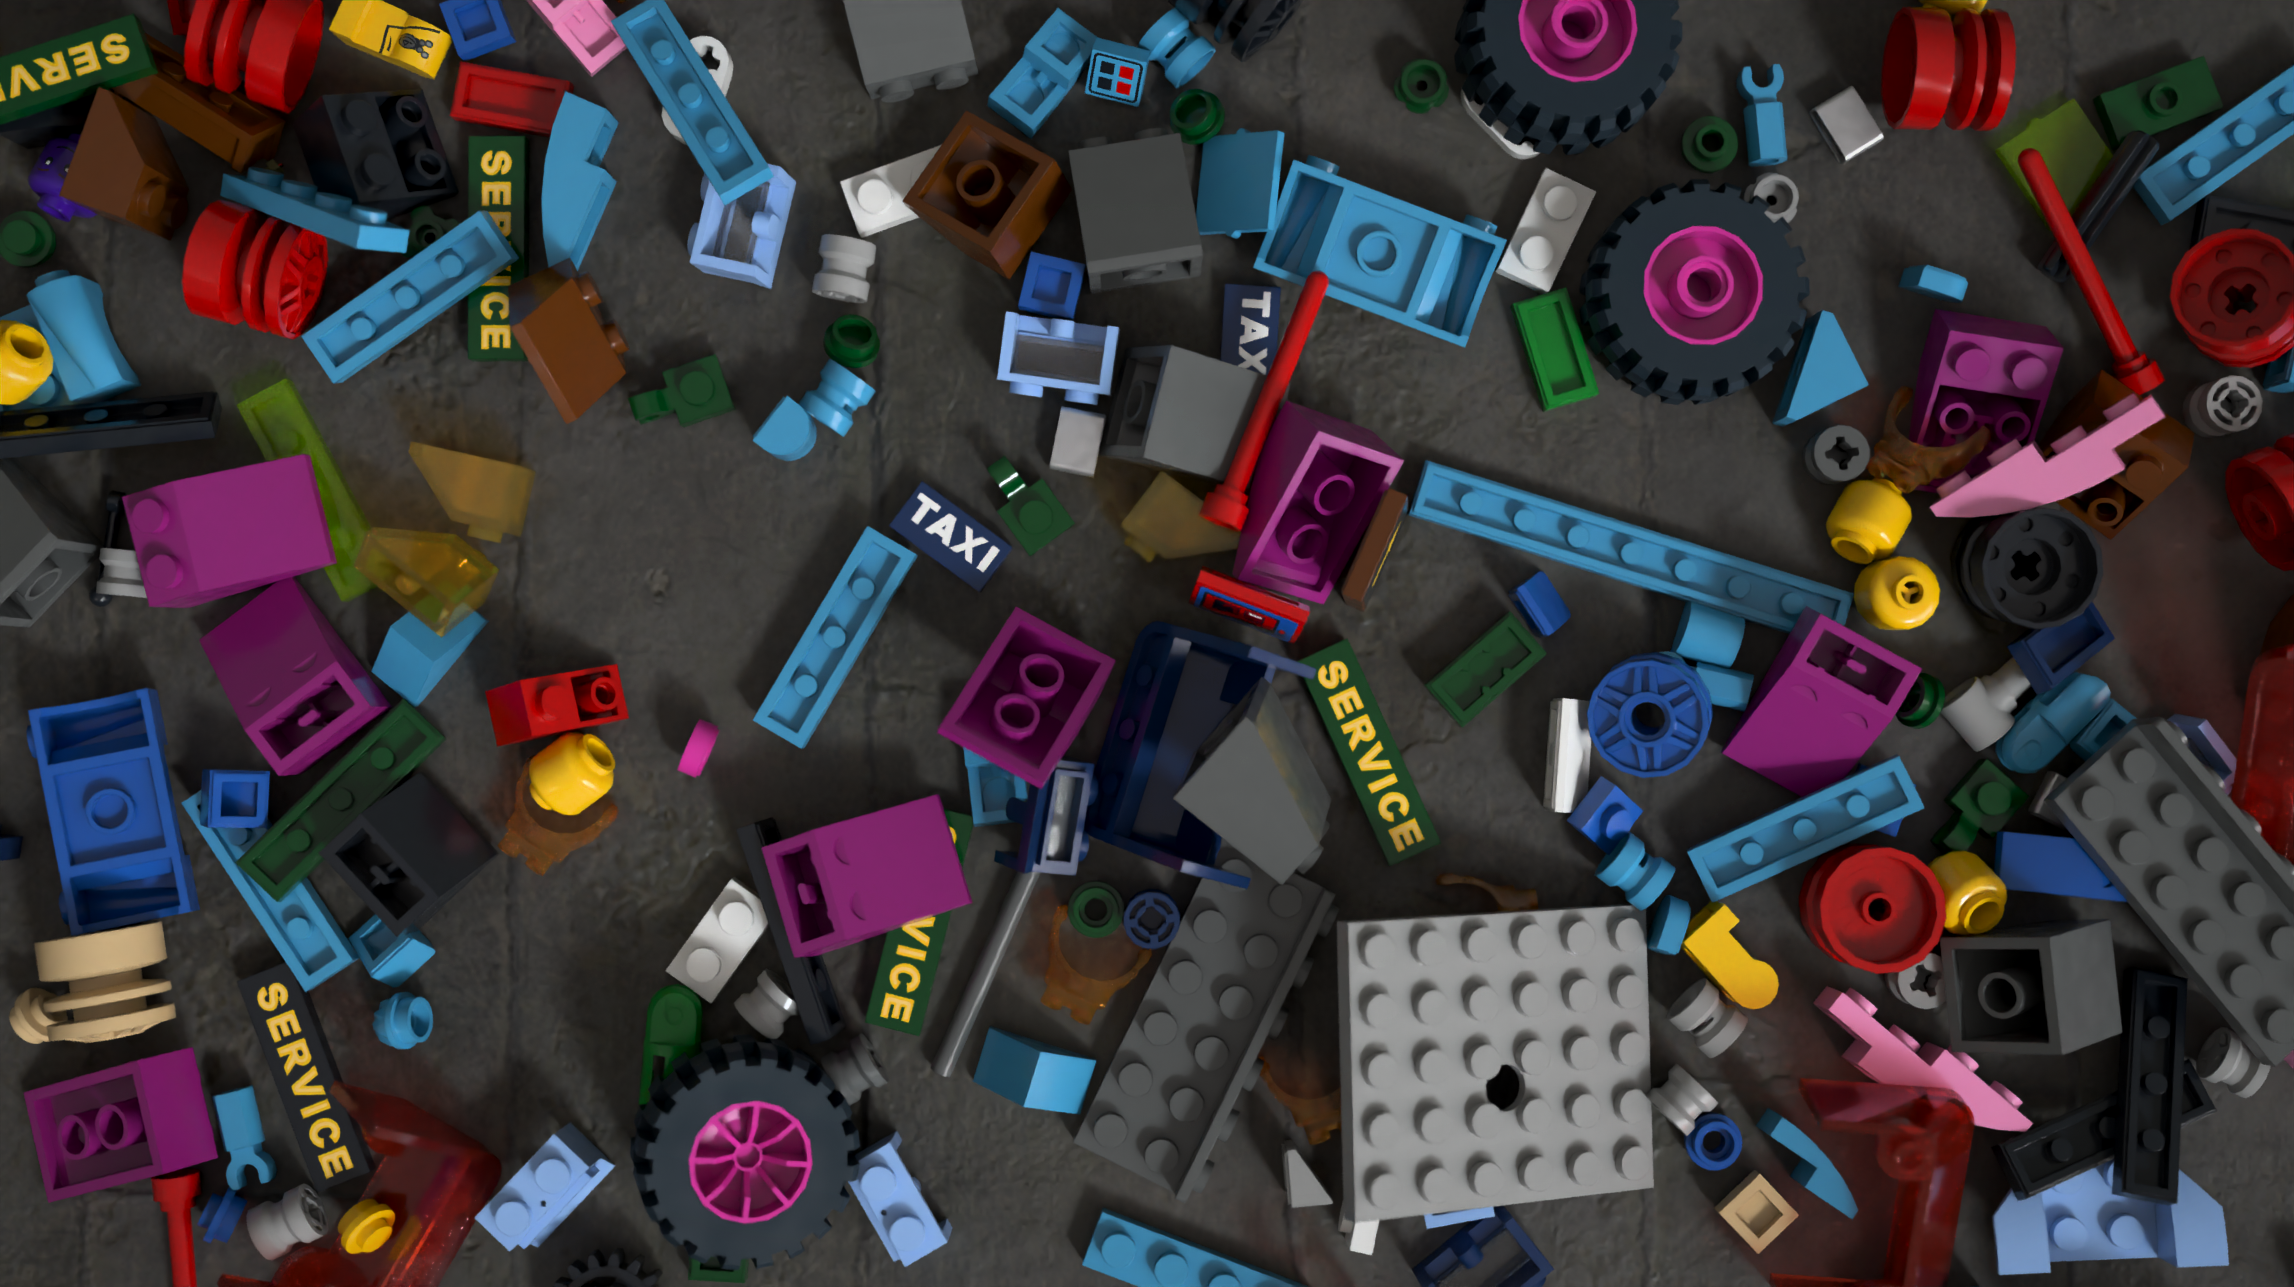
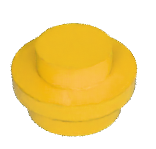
[337,1199,395,1254]

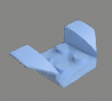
[1992,1159,2229,1275]

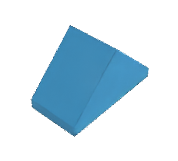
[1772,310,1869,427]
[371,585,489,707]
[973,1026,1097,1115]

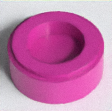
[677,719,720,778]

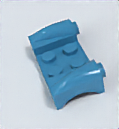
[1253,155,1507,347]
[0,270,141,411]

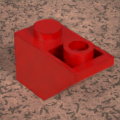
[485,664,629,747]

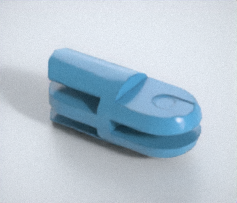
[1995,672,2111,774]

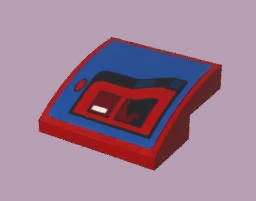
[1188,566,1310,643]

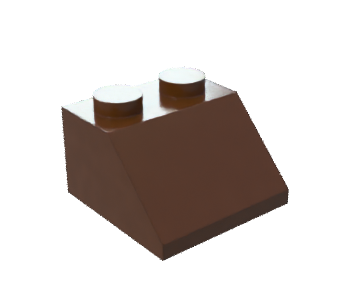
[59,87,189,241]
[902,110,1072,279]
[508,258,630,424]

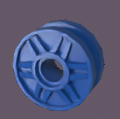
[1587,652,1713,778]

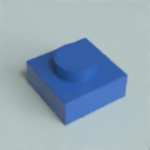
[439,0,516,62]
[1018,251,1086,321]
[1567,776,1643,855]

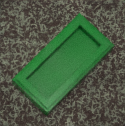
[1510,287,1600,412]

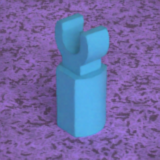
[1736,64,1788,167]
[1659,651,1754,712]
[212,1085,277,1191]

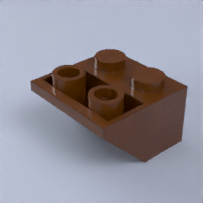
[2038,369,2195,540]

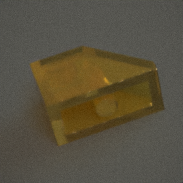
[409,441,536,543]
[1121,470,1242,563]
[354,527,499,638]

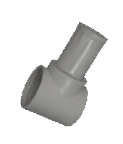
[1941,657,2031,752]

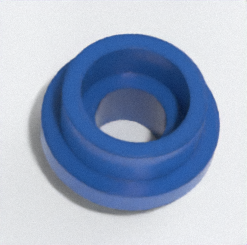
[1684,1112,1742,1170]
[197,1187,248,1243]

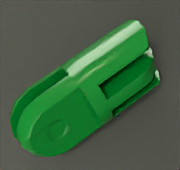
[638,984,703,1106]

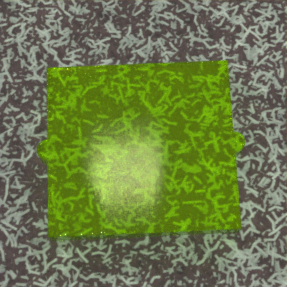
[1995,98,2113,231]

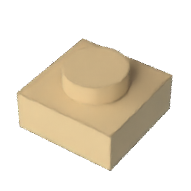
[1714,1170,1799,1254]

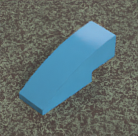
[541,91,619,271]

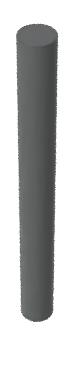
[930,871,1040,1077]

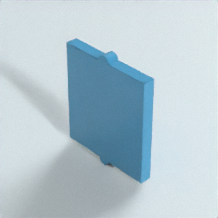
[1196,128,1285,239]

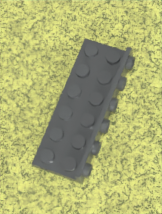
[2043,717,2294,1067]
[1073,837,1339,1203]

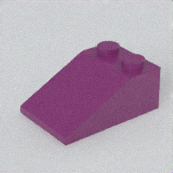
[1232,400,1404,604]
[122,454,337,608]
[937,607,1116,789]
[23,1047,218,1203]

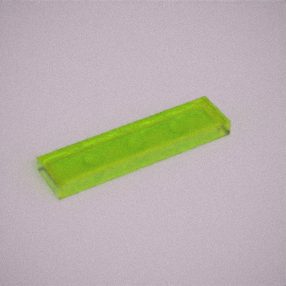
[237,378,397,602]

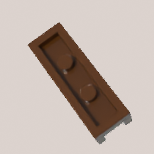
[108,32,286,173]

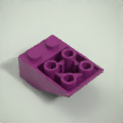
[1902,309,2064,493]
[199,576,392,776]
[1721,606,1922,797]
[762,794,973,958]

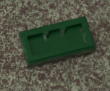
[2092,56,2224,151]
[1423,611,1547,728]

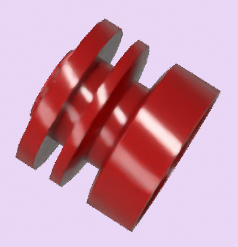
[184,0,324,114]
[1881,7,2016,131]
[182,199,328,340]
[2170,229,2294,368]

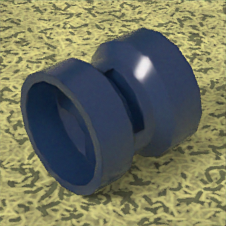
[1123,888,1180,949]

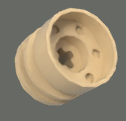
[34,921,176,1043]

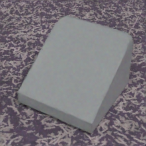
[1281,1140,1333,1208]

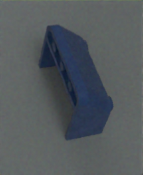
[1084,621,1317,889]

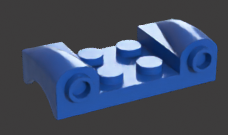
[26,688,200,936]

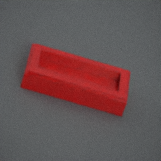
[450,61,574,138]

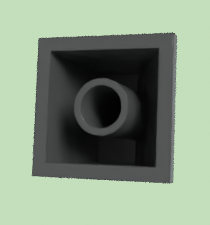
[843,0,979,102]
[1068,128,1203,294]
[1098,345,1291,492]
[0,457,104,628]
[1173,676,1331,885]
[1940,919,2122,1055]

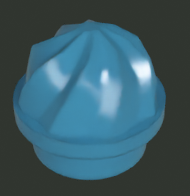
[372,992,433,1049]

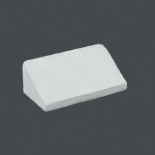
[1543,698,1591,813]

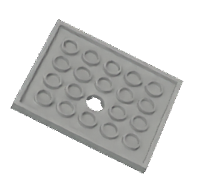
[1337,903,1654,1223]

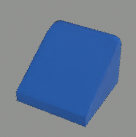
[1508,571,1571,638]
[200,769,270,828]

